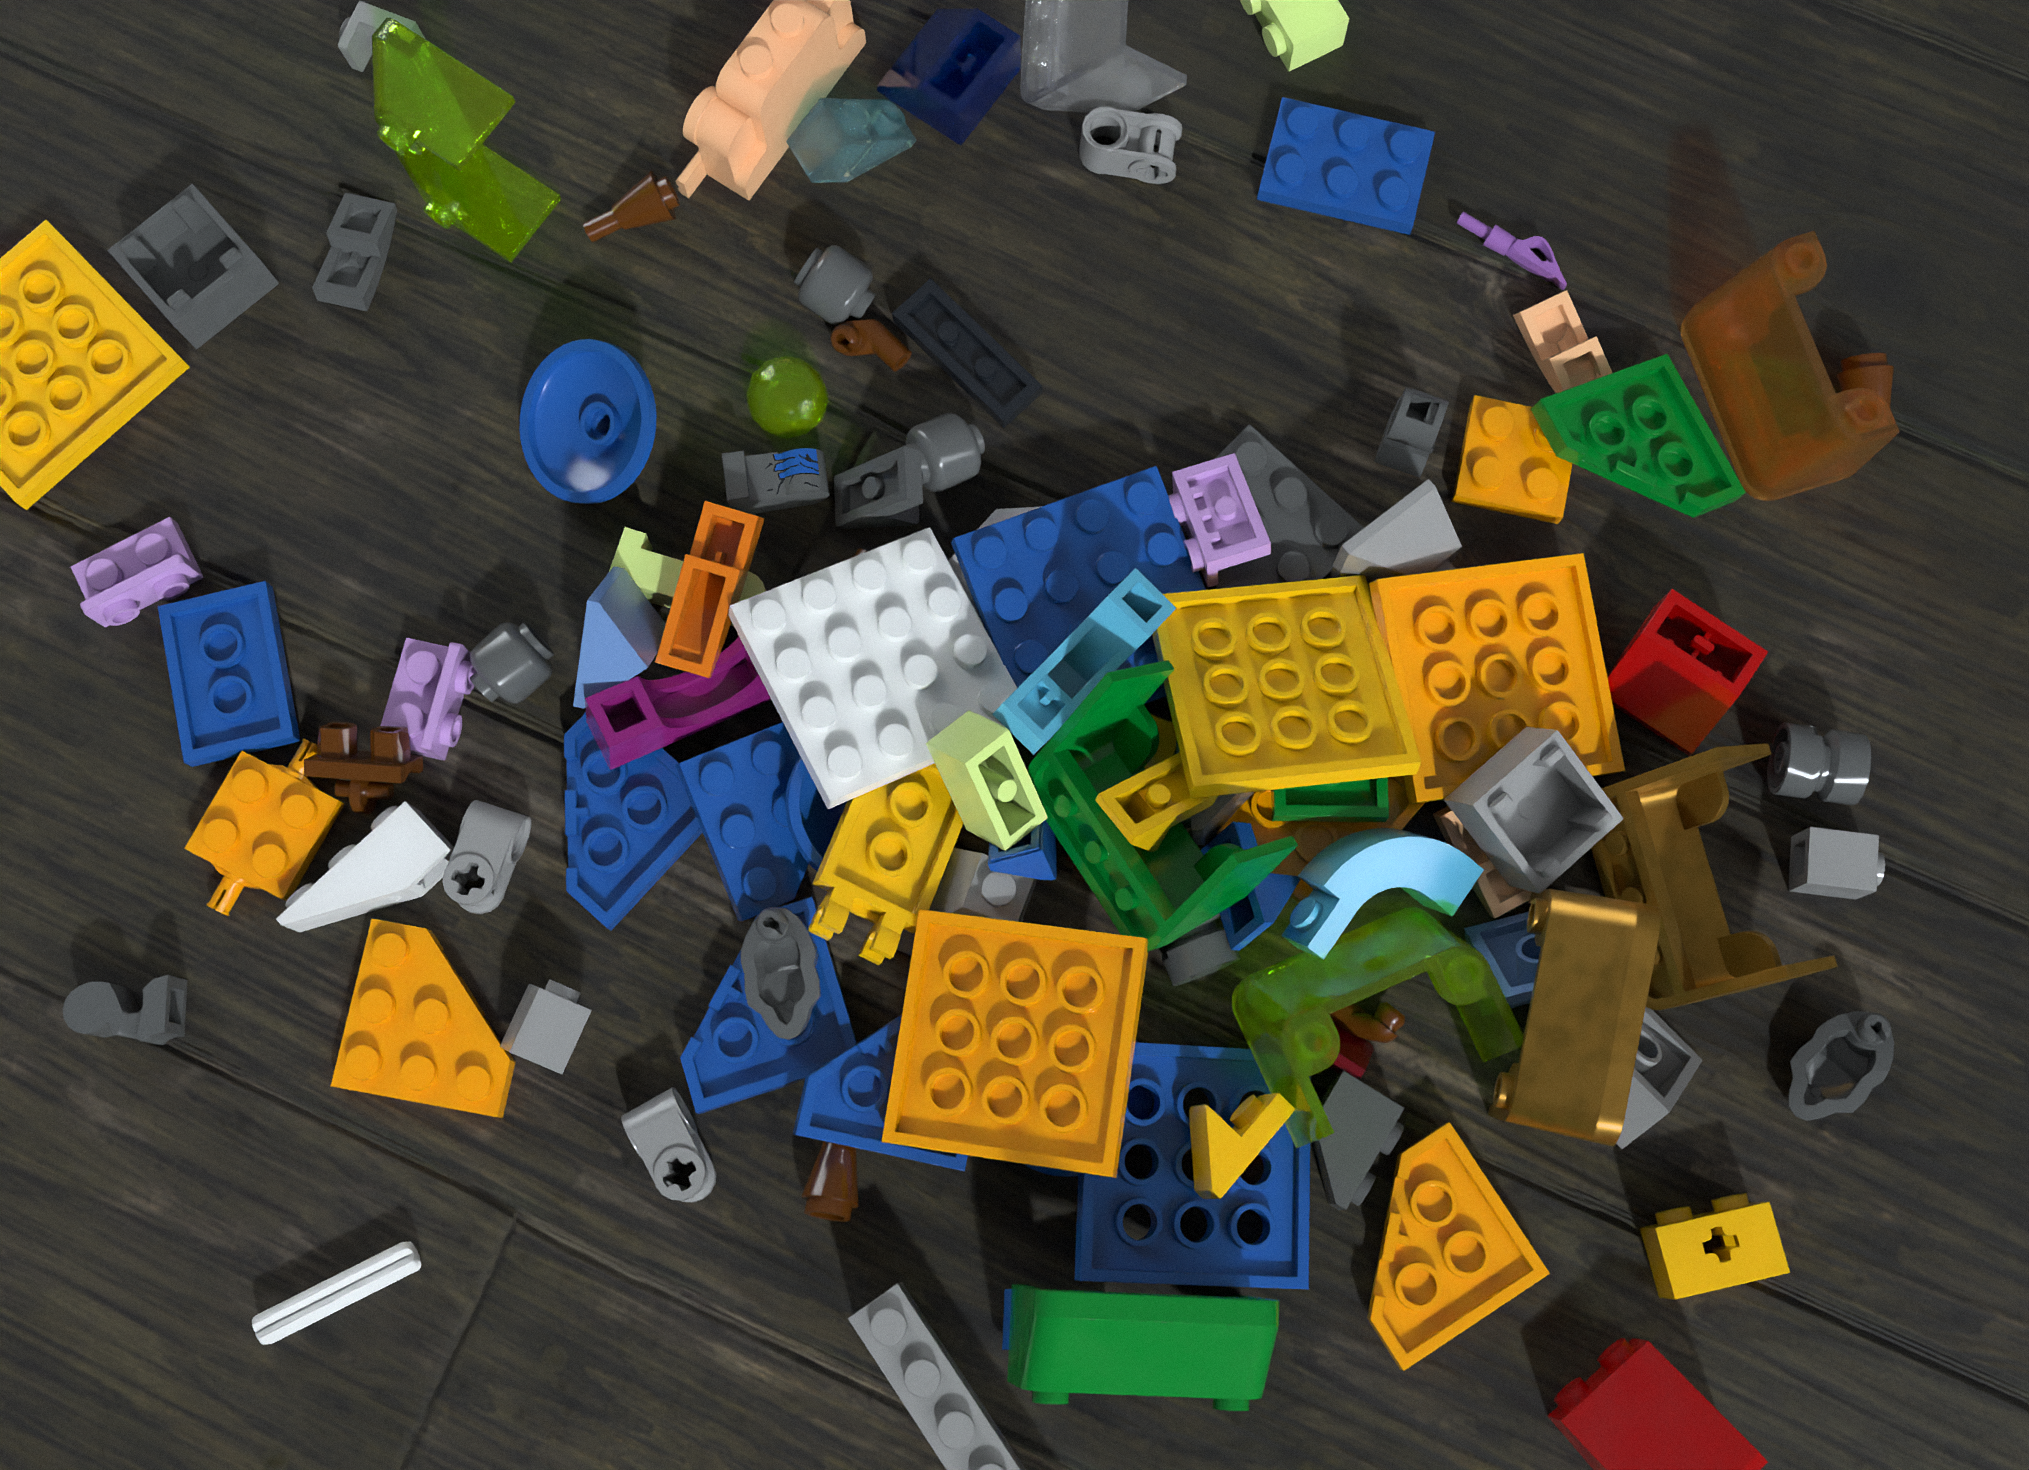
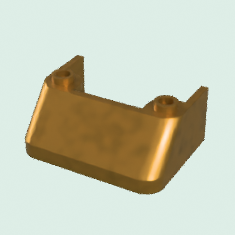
[1591,743,1838,1010]
[1488,889,1661,1146]

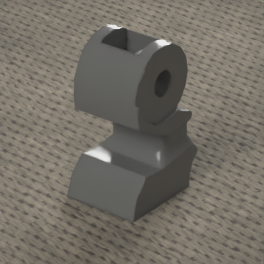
[1374,386,1449,478]
[63,975,188,1045]

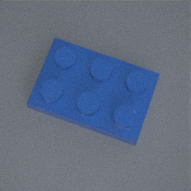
[1257,97,1435,235]
[158,581,300,767]

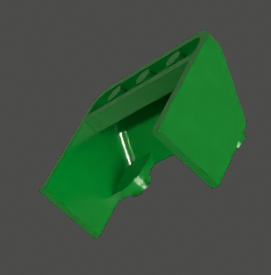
[1027,660,1298,952]
[1007,1284,1279,1411]

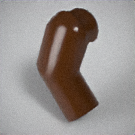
[830,319,912,371]

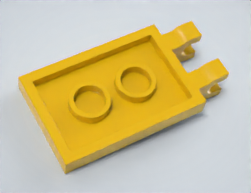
[808,763,963,965]

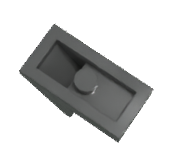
[834,446,923,529]

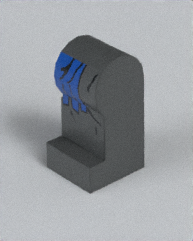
[722,448,829,514]

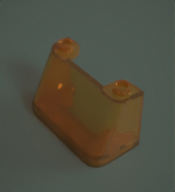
[1680,230,1900,501]

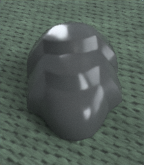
[741,907,821,1040]
[1788,1011,1894,1121]

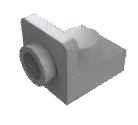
[338,0,430,72]

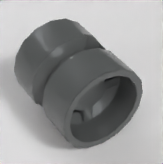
[1767,722,1871,806]
[1161,913,1241,986]

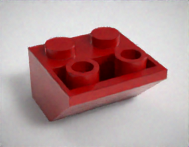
[1607,589,1768,756]

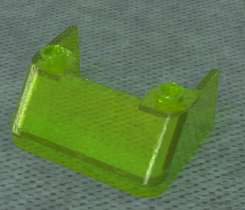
[372,18,561,263]
[1232,907,1524,1148]

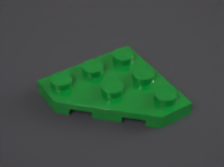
[1531,354,1746,518]

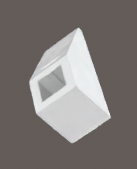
[276,801,454,932]

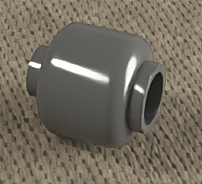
[794,245,876,326]
[904,413,985,492]
[470,622,554,704]

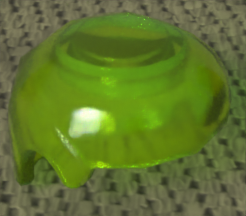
[746,356,828,439]

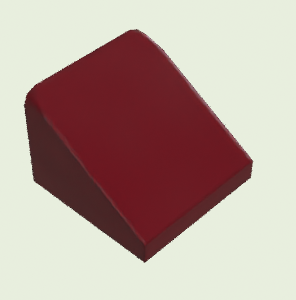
[1305,1017,1373,1079]

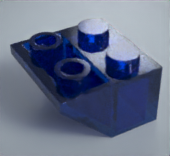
[876,8,1021,146]

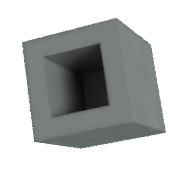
[1788,827,1885,900]
[500,979,592,1074]

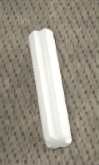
[252,1242,422,1345]

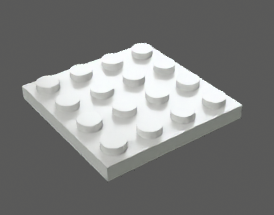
[728,527,1017,809]

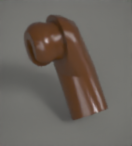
[1318,987,1405,1043]

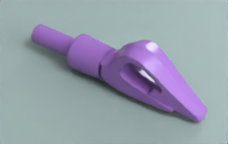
[1457,212,1567,290]

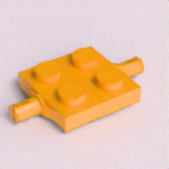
[184,738,345,916]

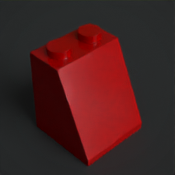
[1548,1338,1768,1470]

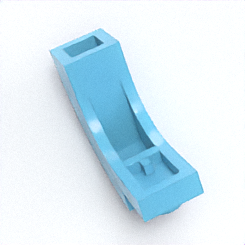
[992,568,1176,755]
[1281,828,1484,960]

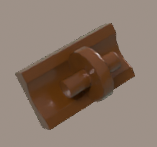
[304,722,423,814]

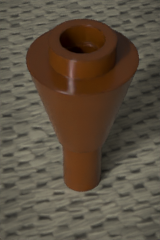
[583,171,680,242]

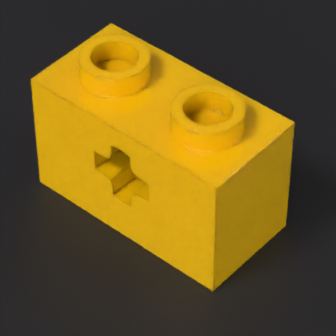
[1640,1193,1790,1300]

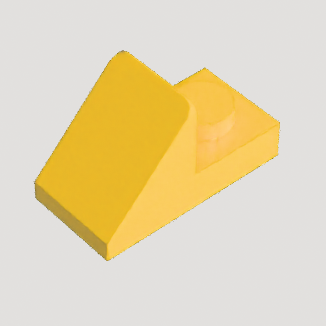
[1095,752,1218,852]
[1189,1093,1295,1199]

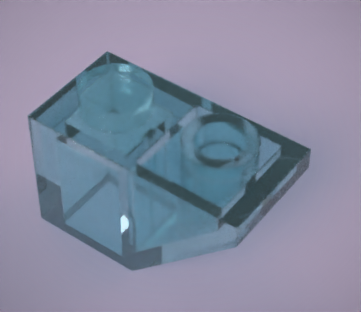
[786,98,917,183]

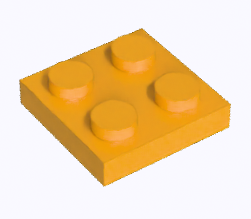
[1452,395,1572,524]

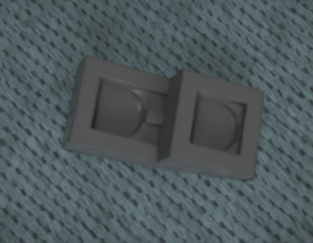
[312,193,397,311]

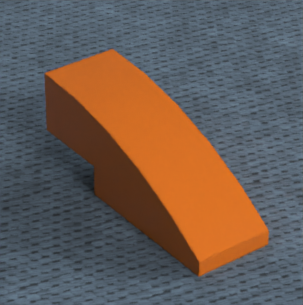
[655,501,764,678]

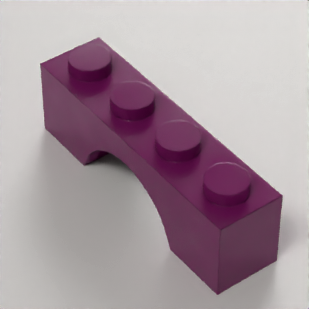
[585,636,771,770]

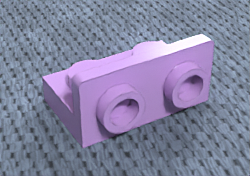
[1168,453,1271,587]
[71,517,204,627]
[380,638,476,761]

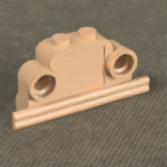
[675,0,866,200]

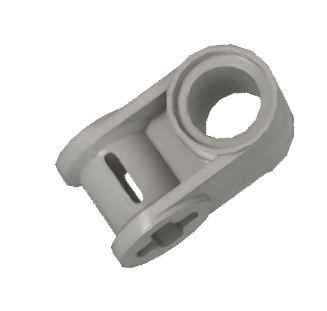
[1079,107,1183,184]
[442,800,531,914]
[621,1087,717,1203]

